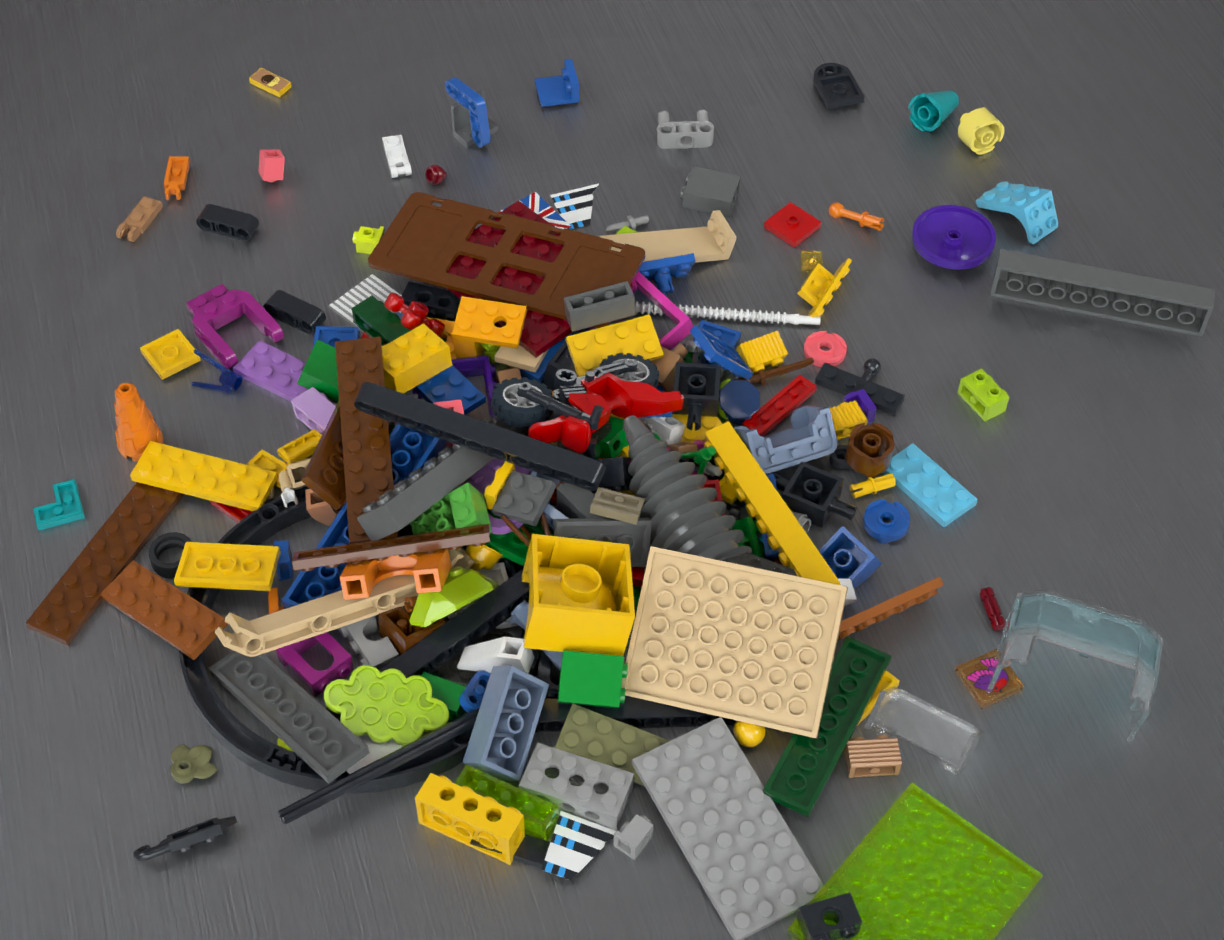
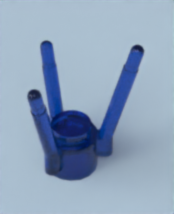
[192,349,243,394]

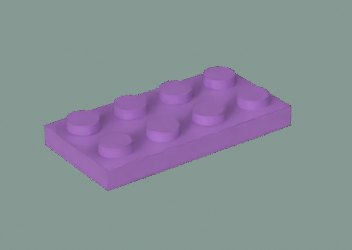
[233,340,308,402]

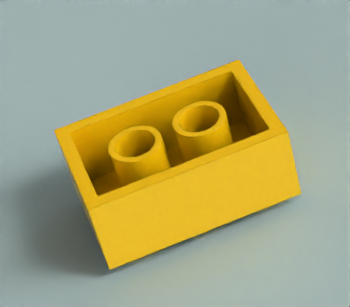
[382,324,452,394]

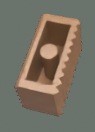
[844,735,902,778]

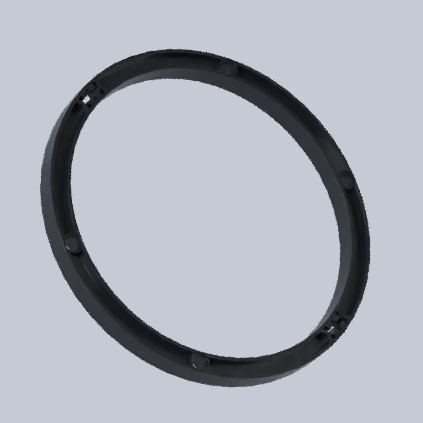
[179,486,541,794]

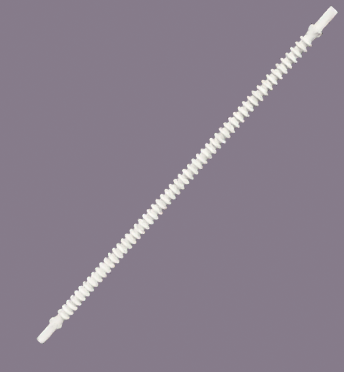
[439,287,820,325]

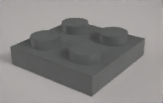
[492,470,556,526]

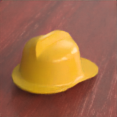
[466,544,503,571]

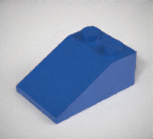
[819,526,882,589]

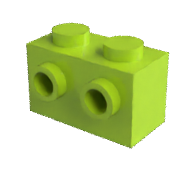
[957,368,1009,421]

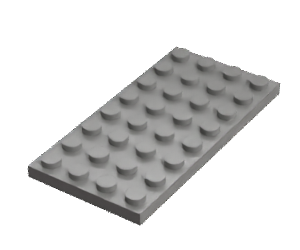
[632,717,828,940]

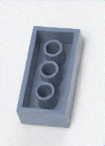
[462,665,549,781]

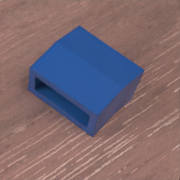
[273,541,294,581]

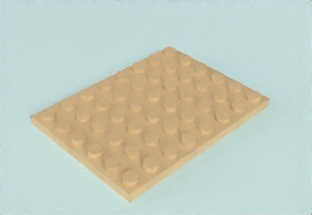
[621,546,848,738]

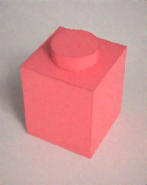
[258,149,285,182]

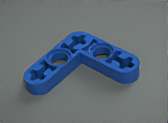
[445,77,491,148]

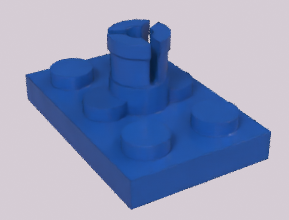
[638,253,695,295]
[690,325,754,380]

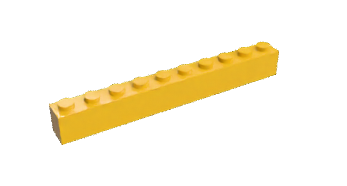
[704,421,840,585]

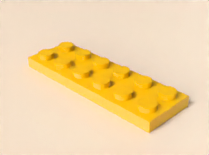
[130,441,278,512]

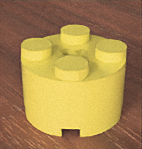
[958,107,1004,155]

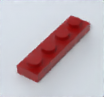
[742,375,817,437]

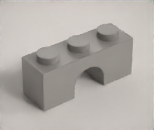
[338,616,399,670]

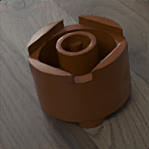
[846,423,895,478]

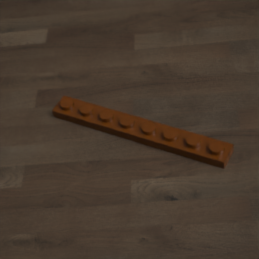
[292,524,490,571]

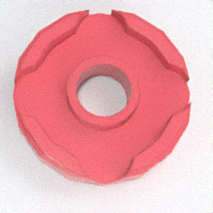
[804,331,847,367]

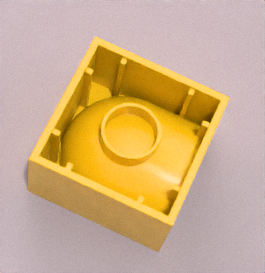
[522,534,635,656]

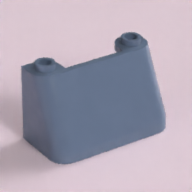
[733,405,838,474]

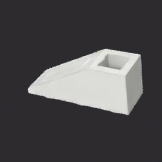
[457,637,534,673]

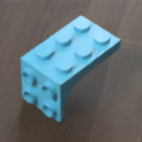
[976,181,1058,244]

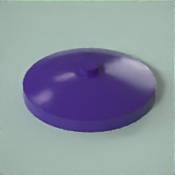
[912,205,996,270]

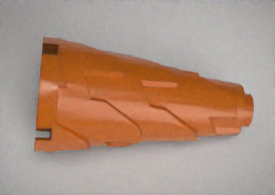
[114,383,164,461]

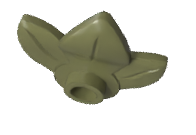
[171,744,218,784]

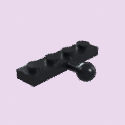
[815,358,905,416]

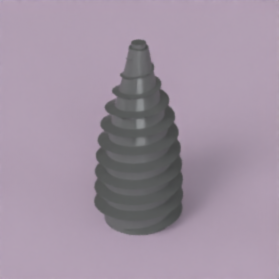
[623,415,752,566]

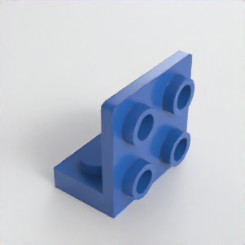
[535,59,579,107]

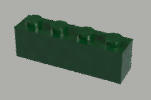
[352,296,411,346]

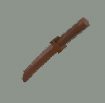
[734,358,814,386]

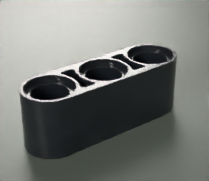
[196,204,259,241]
[263,290,326,335]

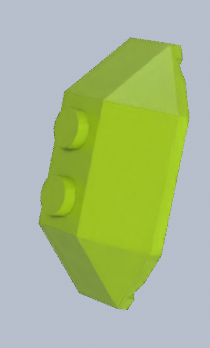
[409,566,499,627]

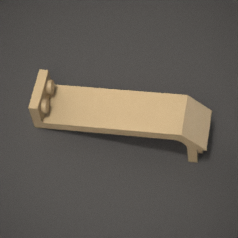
[599,210,737,263]

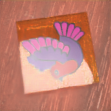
[955,649,1024,709]

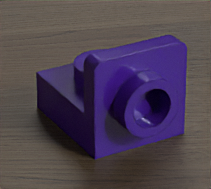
[843,389,877,424]

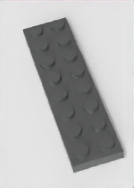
[209,651,370,784]

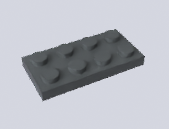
[554,518,652,567]

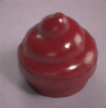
[425,165,447,185]

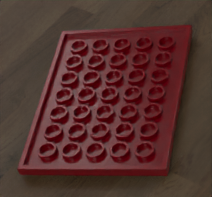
[447,200,633,358]

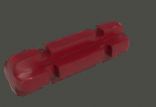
[979,587,1006,631]

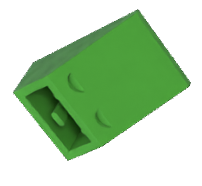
[410,482,492,535]

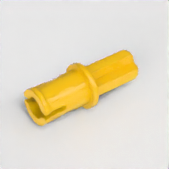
[849,473,896,499]

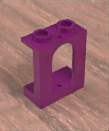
[276,632,354,698]

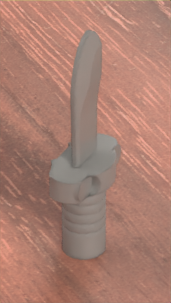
[606,215,649,233]
[694,461,722,477]

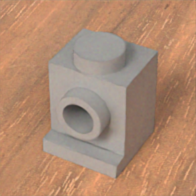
[613,814,654,860]

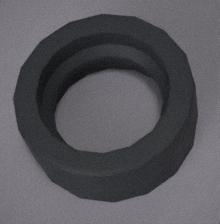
[148,532,192,578]

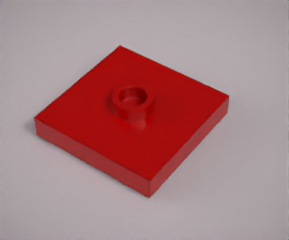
[764,202,822,248]

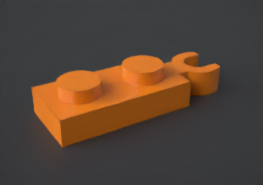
[164,156,190,200]

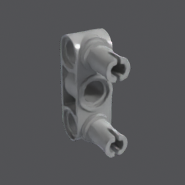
[656,109,714,149]

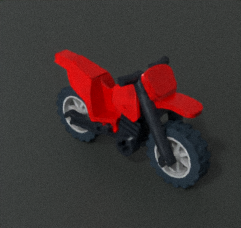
[491,353,684,460]

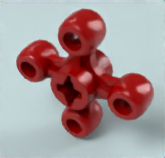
[384,292,445,337]

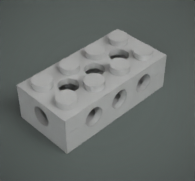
[519,742,634,831]

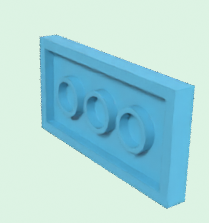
[883,443,978,527]

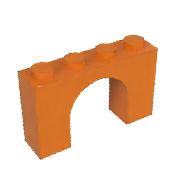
[340,548,452,600]

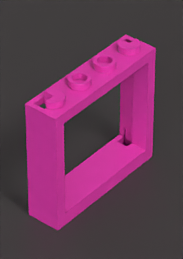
[632,271,694,351]

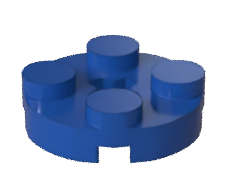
[863,499,910,544]

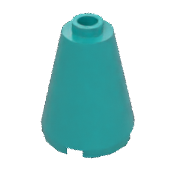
[908,90,959,132]

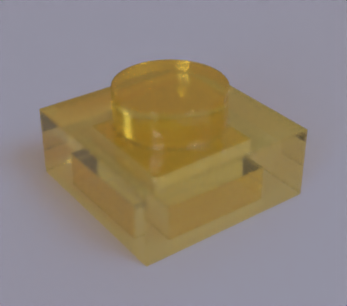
[800,251,823,272]

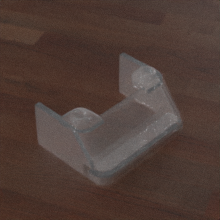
[864,687,984,775]

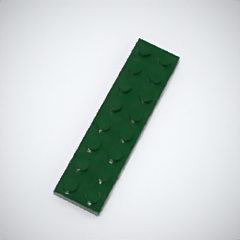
[762,636,892,818]

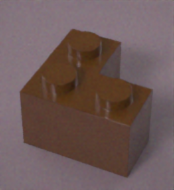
[378,606,447,656]

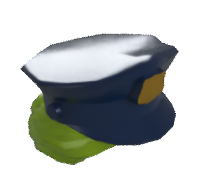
[718,378,760,425]

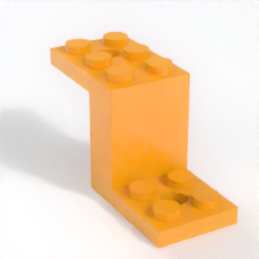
[427,296,527,359]

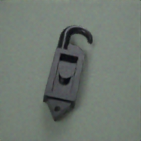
[133,816,237,861]

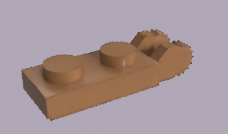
[116,196,163,242]

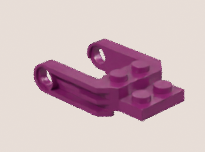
[186,284,284,369]

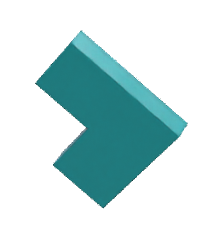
[33,479,85,531]

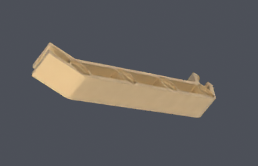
[215,548,474,657]

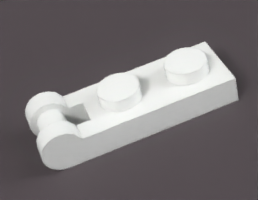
[382,135,412,178]

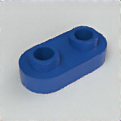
[459,670,491,713]

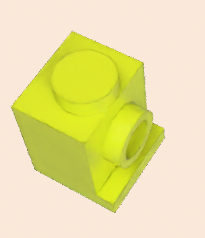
[353,226,385,254]

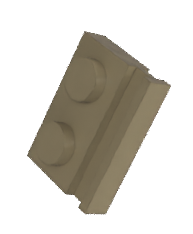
[590,487,645,525]

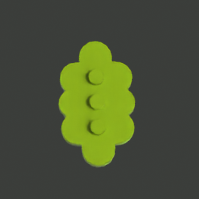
[324,665,449,746]

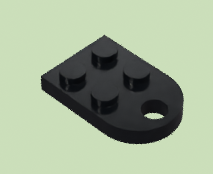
[813,63,864,109]

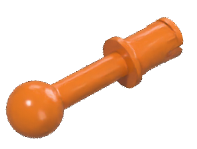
[829,202,884,231]

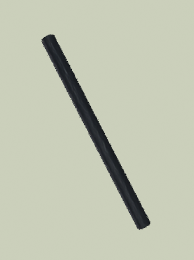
[278,707,480,824]

